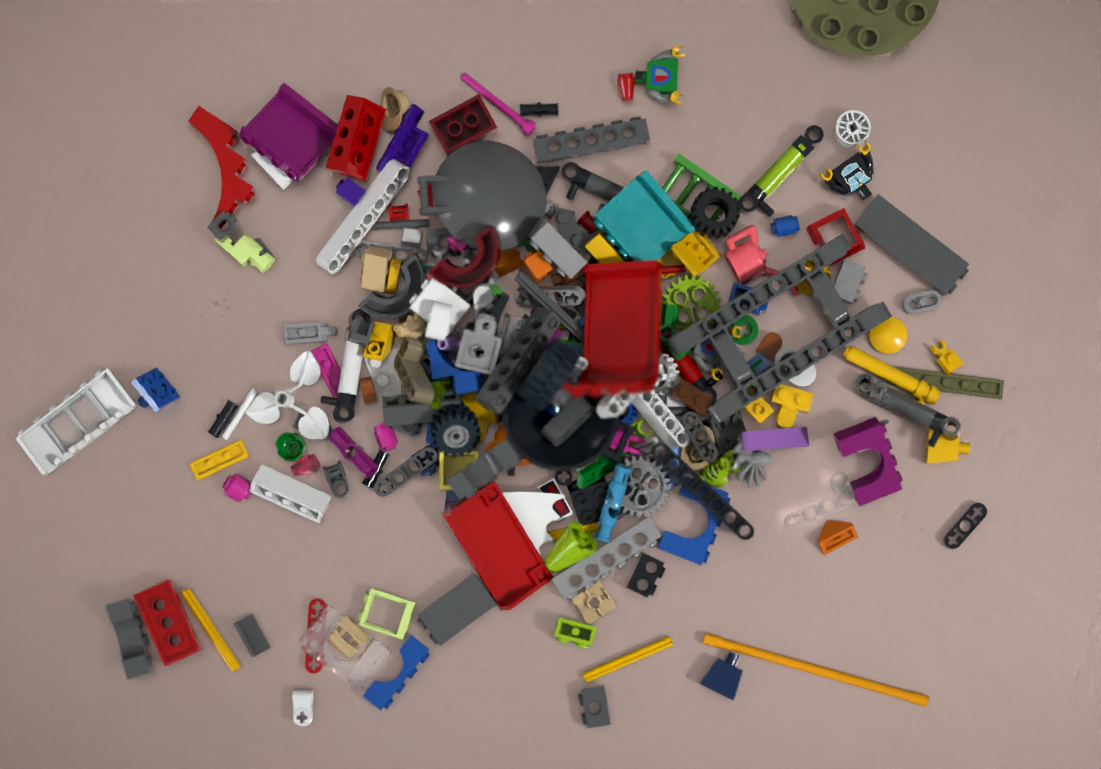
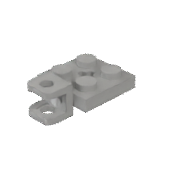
[455,313,502,375]

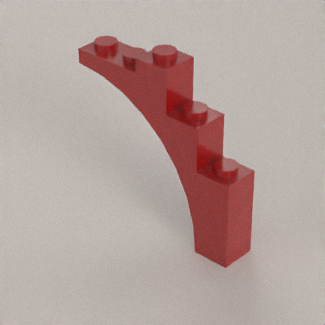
[188,106,256,230]

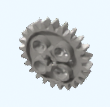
[609,455,672,518]

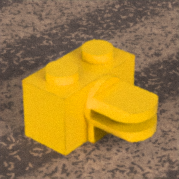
[770,384,814,428]

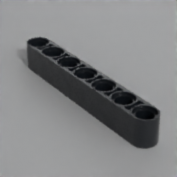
[651,442,754,540]

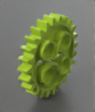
[661,274,722,332]

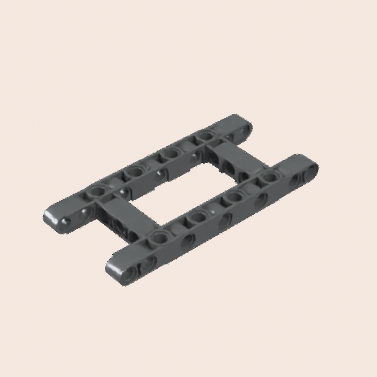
[666,234,892,424]

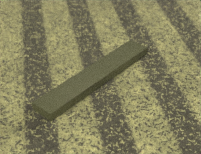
[887,366,1004,400]

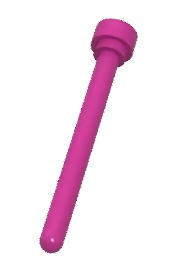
[461,73,537,136]

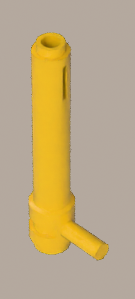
[843,346,941,405]

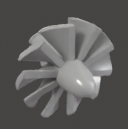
[720,435,772,488]

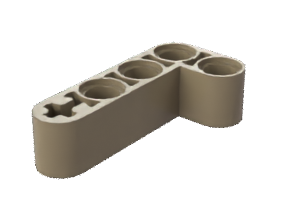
[394,337,434,405]

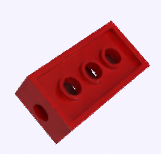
[326,95,386,182]
[133,579,203,666]

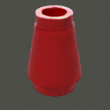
[616,73,635,101]

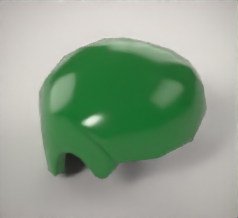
[275,432,306,462]

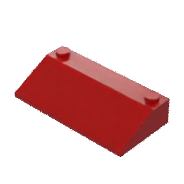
[441,481,553,611]

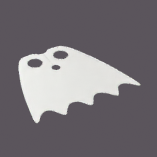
[503,492,565,563]

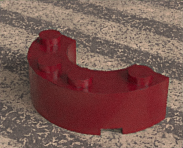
[428,226,501,288]

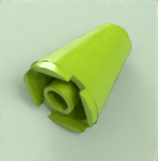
[545,522,598,572]

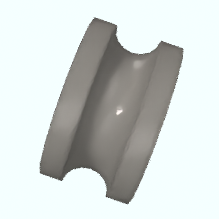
[544,200,559,219]

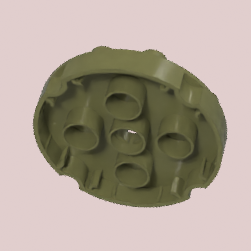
[789,0,939,60]

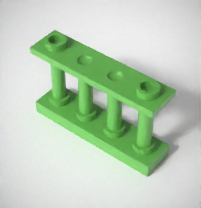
[662,153,741,221]

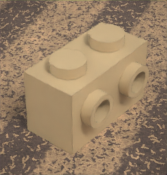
[359,246,392,292]

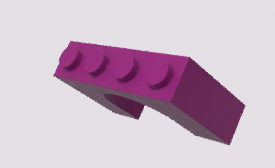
[833,417,903,506]

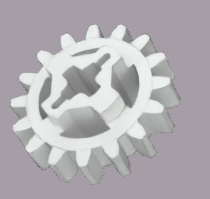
[653,354,679,395]

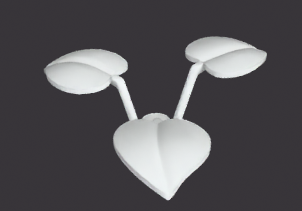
[245,351,329,439]

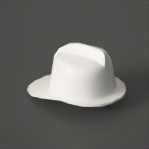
[774,347,816,387]

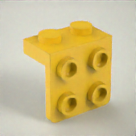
[671,230,722,276]

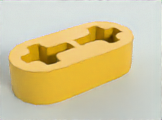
[386,258,402,294]

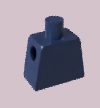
[699,651,743,700]

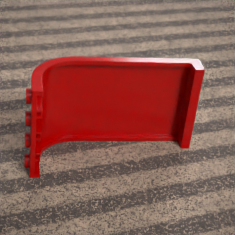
[564,260,662,397]

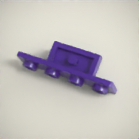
[376,104,429,172]

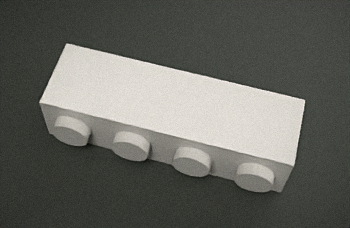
[249,465,332,523]

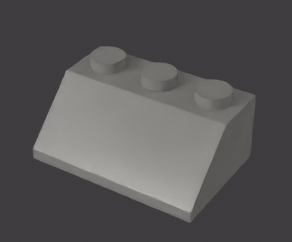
[528,217,587,278]

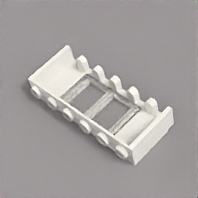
[15,368,138,476]

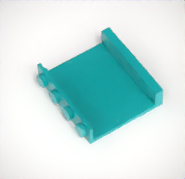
[592,171,696,262]

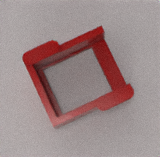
[807,208,865,266]

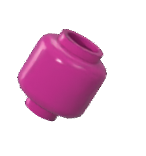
[222,473,251,502]

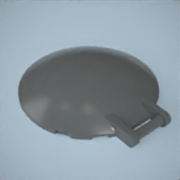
[417,141,546,251]

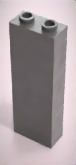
[854,194,969,296]

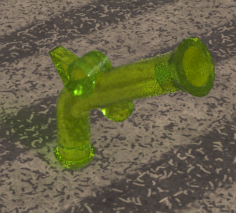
[430,378,454,409]

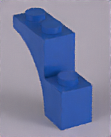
[427,340,484,395]

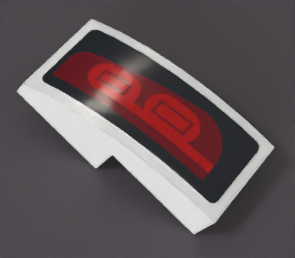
[537,478,574,523]

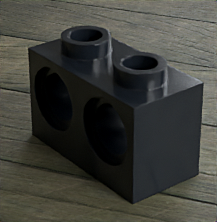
[626,553,666,598]

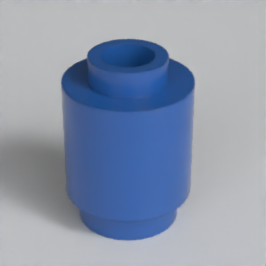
[771,215,800,237]

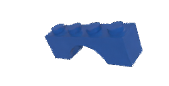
[363,635,430,710]

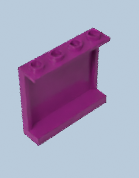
[239,82,338,183]

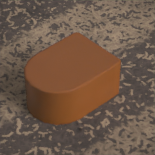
[755,332,782,361]
[359,376,378,405]

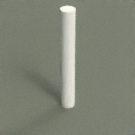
[221,388,258,440]

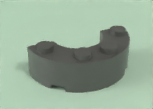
[555,207,617,256]
[358,253,426,318]
[446,438,522,499]
[105,599,153,679]

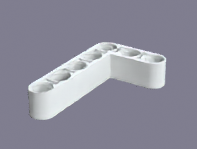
[597,390,690,448]

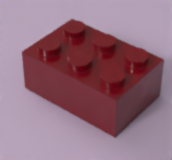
[429,94,498,156]

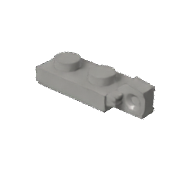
[283,322,337,345]

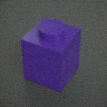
[336,177,366,207]

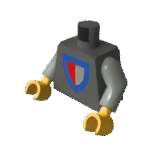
[690,321,744,381]

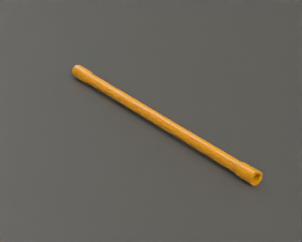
[703,633,929,707]

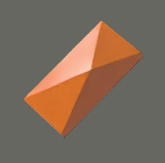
[818,520,858,555]

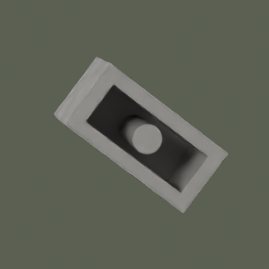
[833,259,868,305]

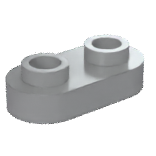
[903,290,942,314]

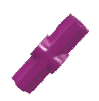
[328,427,379,478]

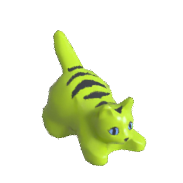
[689,449,742,487]

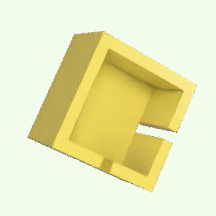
[439,451,479,491]

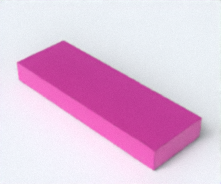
[310,343,341,398]

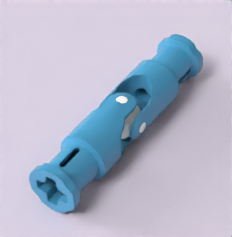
[594,464,632,542]

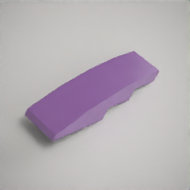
[742,427,809,451]

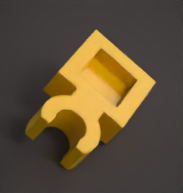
[930,339,964,375]

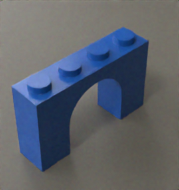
[657,477,731,565]

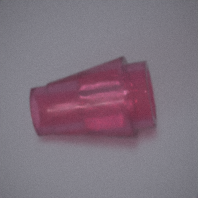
[290,454,320,476]

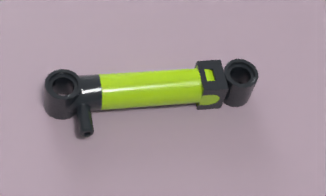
[738,125,824,216]

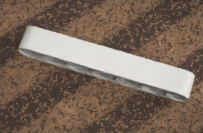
[316,159,410,274]

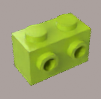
[554,617,597,649]

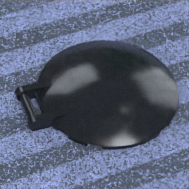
[502,374,635,471]

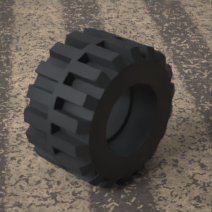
[689,187,740,239]

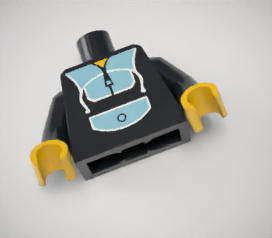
[818,140,874,200]

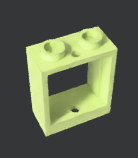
[357,588,416,640]

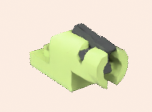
[214,235,275,273]

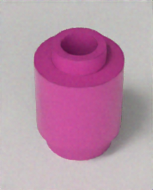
[374,423,398,452]

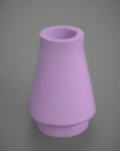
[437,333,461,352]

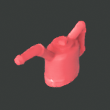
[724,225,800,296]

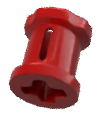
[389,203,409,222]
[577,210,598,234]

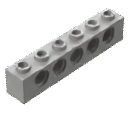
[552,517,662,600]

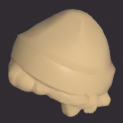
[393,312,427,340]

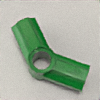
[660,304,691,361]

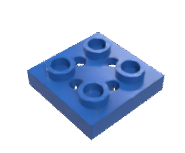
[131,367,180,412]

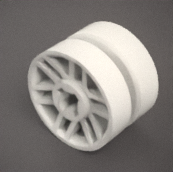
[834,110,871,148]

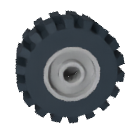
[430,403,480,457]

